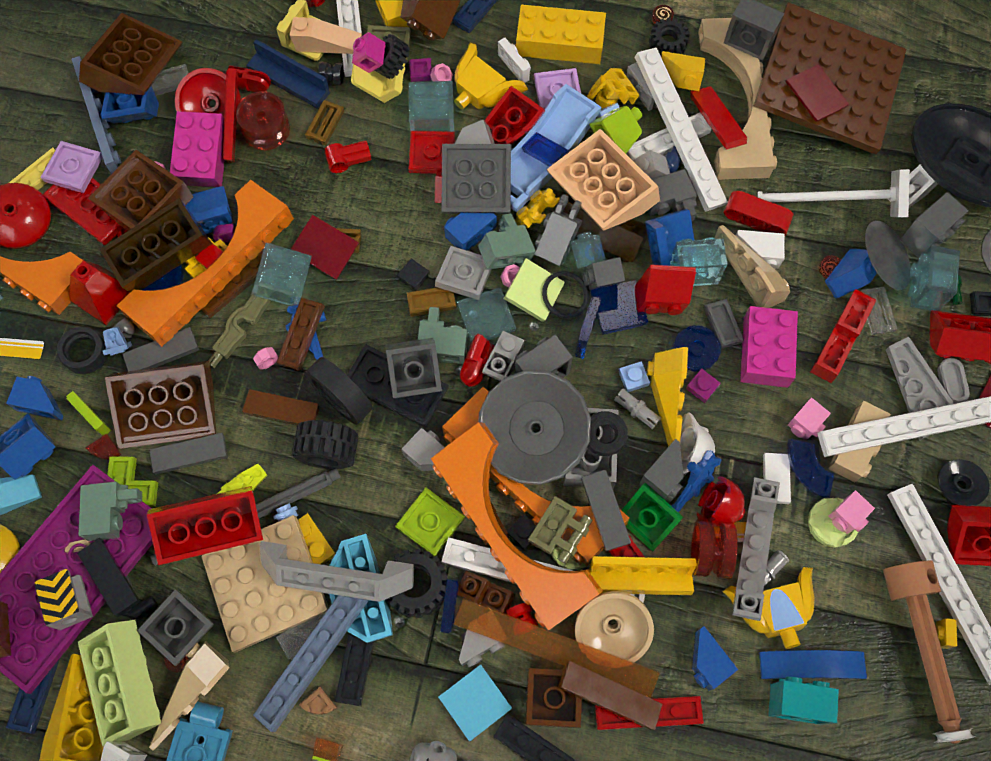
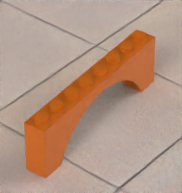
[117,180,294,347]
[0,252,83,315]
[442,387,629,566]
[430,422,603,631]

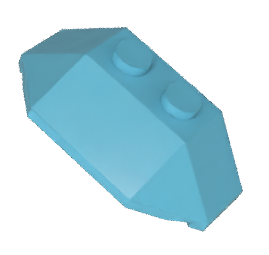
[329,534,393,643]

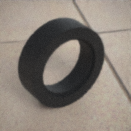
[304,357,373,425]

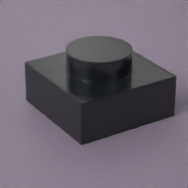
[507,514,536,550]

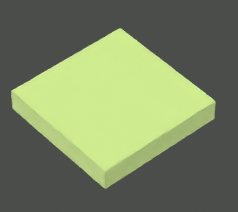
[503,258,565,322]

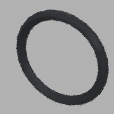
[542,271,589,319]

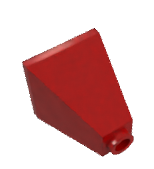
[70,260,130,325]

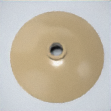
[575,591,654,668]

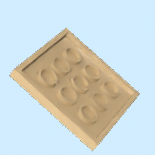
[201,515,329,652]

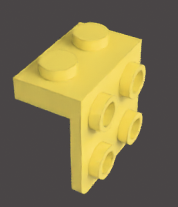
[277,0,324,61]
[351,64,405,103]

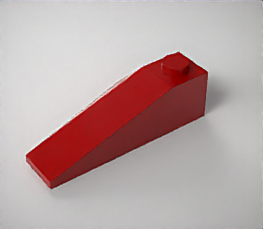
[484,86,545,144]

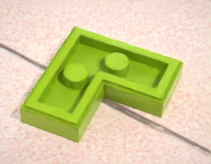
[107,457,158,507]

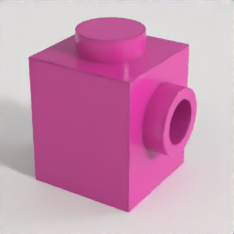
[352,32,386,73]

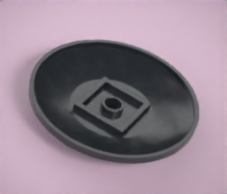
[911,103,991,207]

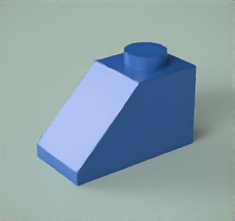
[444,213,497,251]
[825,249,877,298]
[6,376,63,421]
[692,626,738,691]

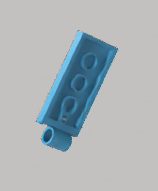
[166,701,233,761]

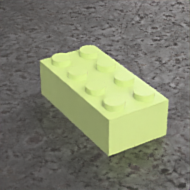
[78,620,161,746]

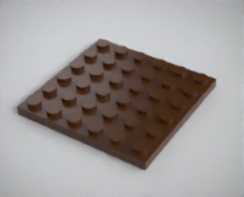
[753,2,907,154]

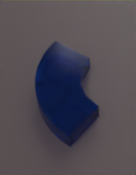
[788,439,834,498]

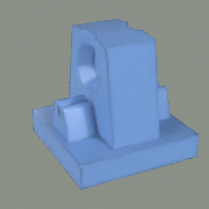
[103,326,132,356]

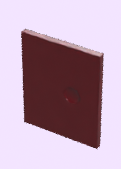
[785,64,849,122]
[290,214,359,280]

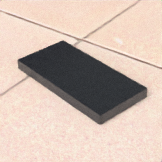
[347,344,449,428]

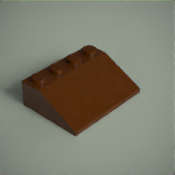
[79,13,182,95]
[105,361,216,449]

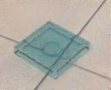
[457,287,516,343]

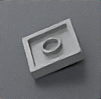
[435,246,491,300]

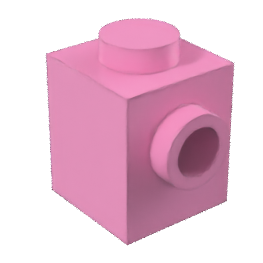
[788,397,831,440]
[828,490,875,534]

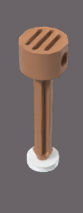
[883,560,976,744]

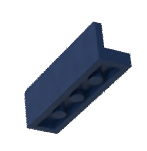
[247,40,330,109]

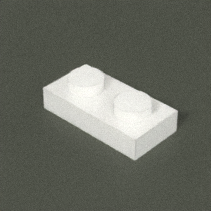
[498,38,531,83]

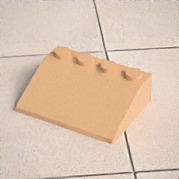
[547,129,660,231]

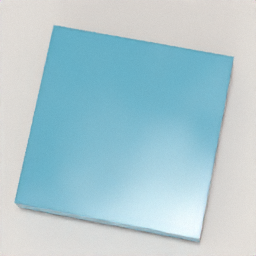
[439,665,512,742]

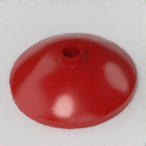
[175,68,242,122]
[0,183,51,249]

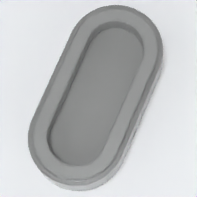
[937,358,970,404]

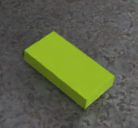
[66,391,112,436]

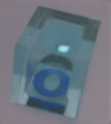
[571,232,606,269]

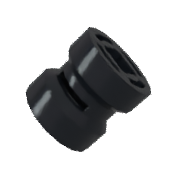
[318,61,344,85]

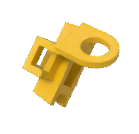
[587,68,639,104]

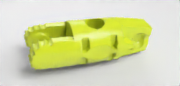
[217,464,267,494]

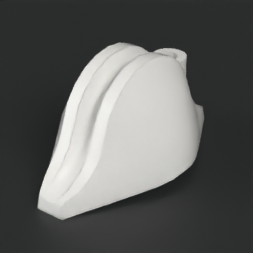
[680,412,715,474]

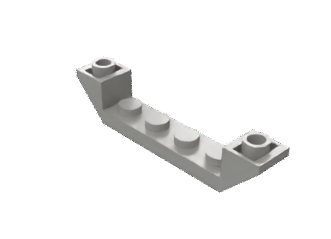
[733,477,780,621]
[260,541,414,602]

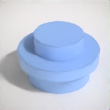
[273,503,298,522]

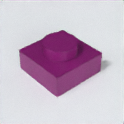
[686,369,721,403]

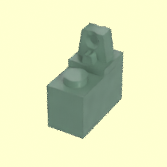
[478,214,536,270]
[418,307,468,364]
[79,482,142,541]

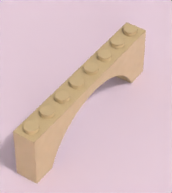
[698,18,777,180]

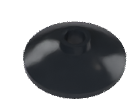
[938,459,990,506]

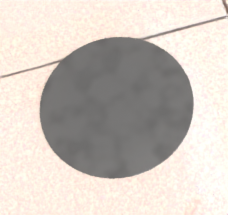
[865,221,911,290]

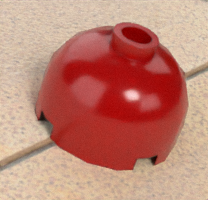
[697,476,745,528]

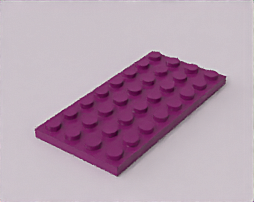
[0,465,153,694]

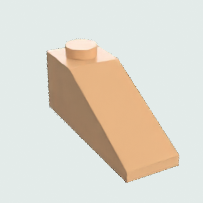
[290,17,362,54]

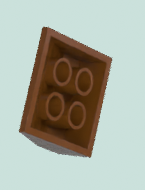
[89,150,193,232]

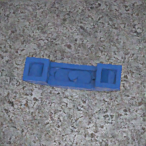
[759,650,867,679]

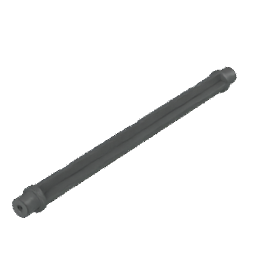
[151,468,341,566]

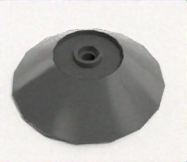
[478,370,591,485]

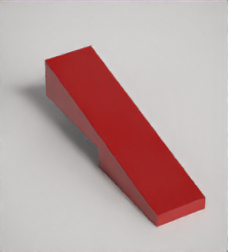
[810,289,876,383]

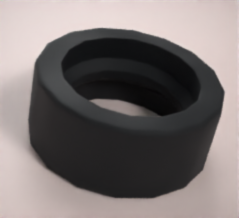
[57,326,107,374]

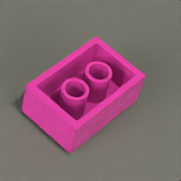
[170,111,225,187]
[740,306,798,388]

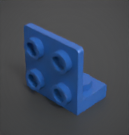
[186,186,235,234]
[645,209,696,266]

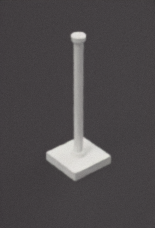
[757,169,910,217]

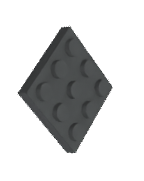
[441,144,511,214]

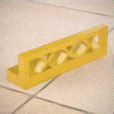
[588,556,697,595]

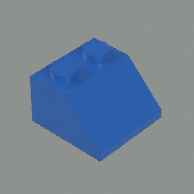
[100,86,159,123]
[0,413,55,480]

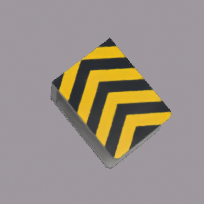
[35,569,93,630]

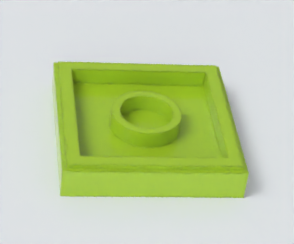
[395,487,465,557]

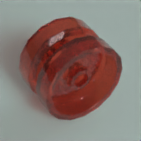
[236,91,290,150]
[691,519,738,579]

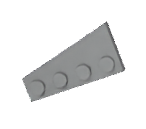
[886,337,954,441]

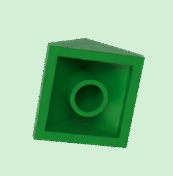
[622,483,684,552]

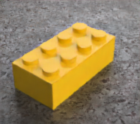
[516,5,606,64]

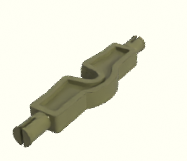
[208,280,277,369]

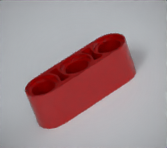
[724,191,794,237]

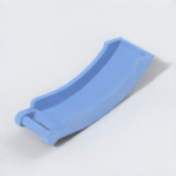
[511,84,602,212]

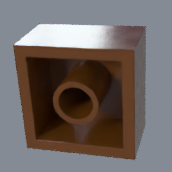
[525,668,582,729]

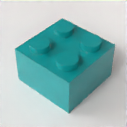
[768,677,839,725]

